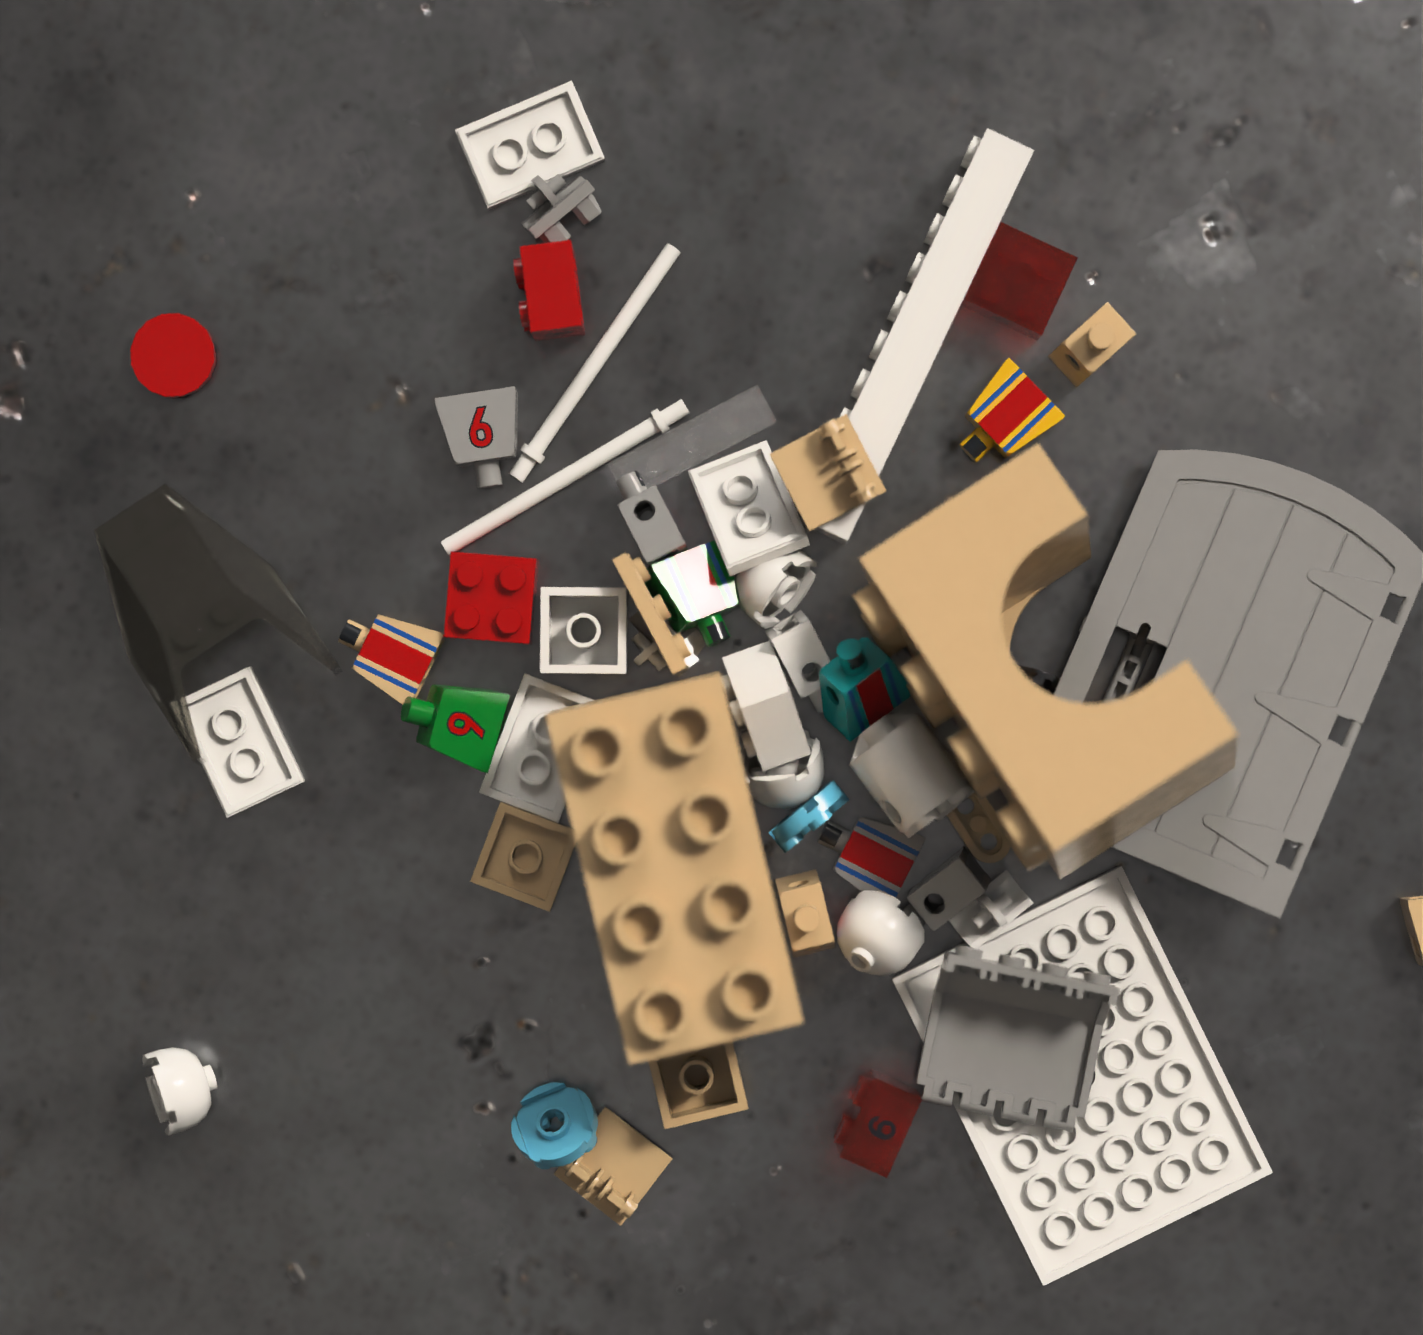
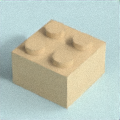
[648,1040,748,1129]

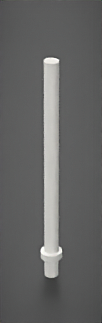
[509,243,681,483]
[441,399,690,556]

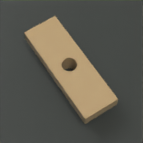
[612,552,692,675]

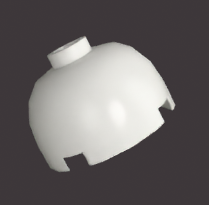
[735,550,817,629]
[740,729,825,809]
[837,890,925,976]
[142,1047,217,1136]

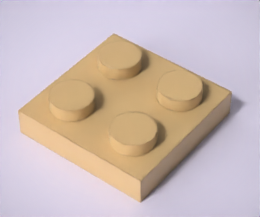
[470,802,576,912]

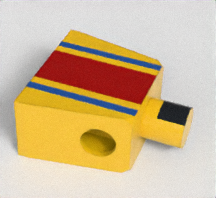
[959,358,1065,463]

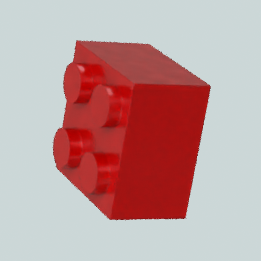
[513,240,585,341]
[444,552,539,645]

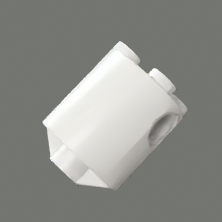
[849,713,973,838]

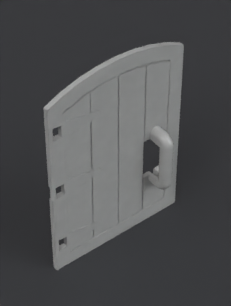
[1007,449,1423,919]

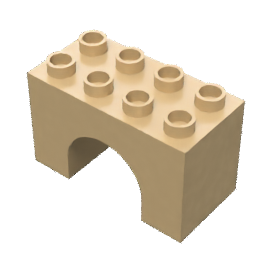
[852,443,1238,880]
[546,671,804,1065]

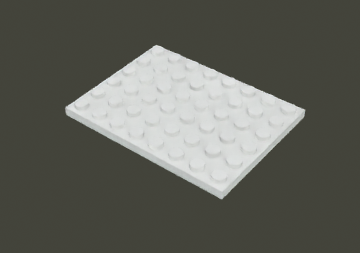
[891,865,1273,1286]

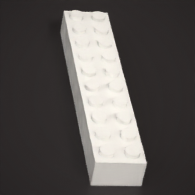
[796,128,1034,545]

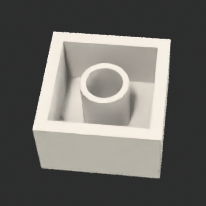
[540,587,628,674]
[722,640,811,771]

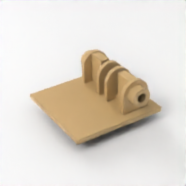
[769,414,886,531]
[554,1106,673,1226]

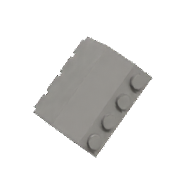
[915,945,1120,1132]

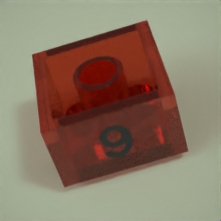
[961,222,1078,340]
[833,1069,922,1178]

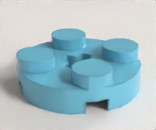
[768,780,850,853]
[511,1082,598,1170]

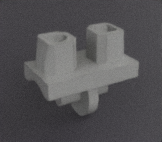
[521,174,602,243]

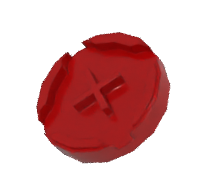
[130,313,216,398]

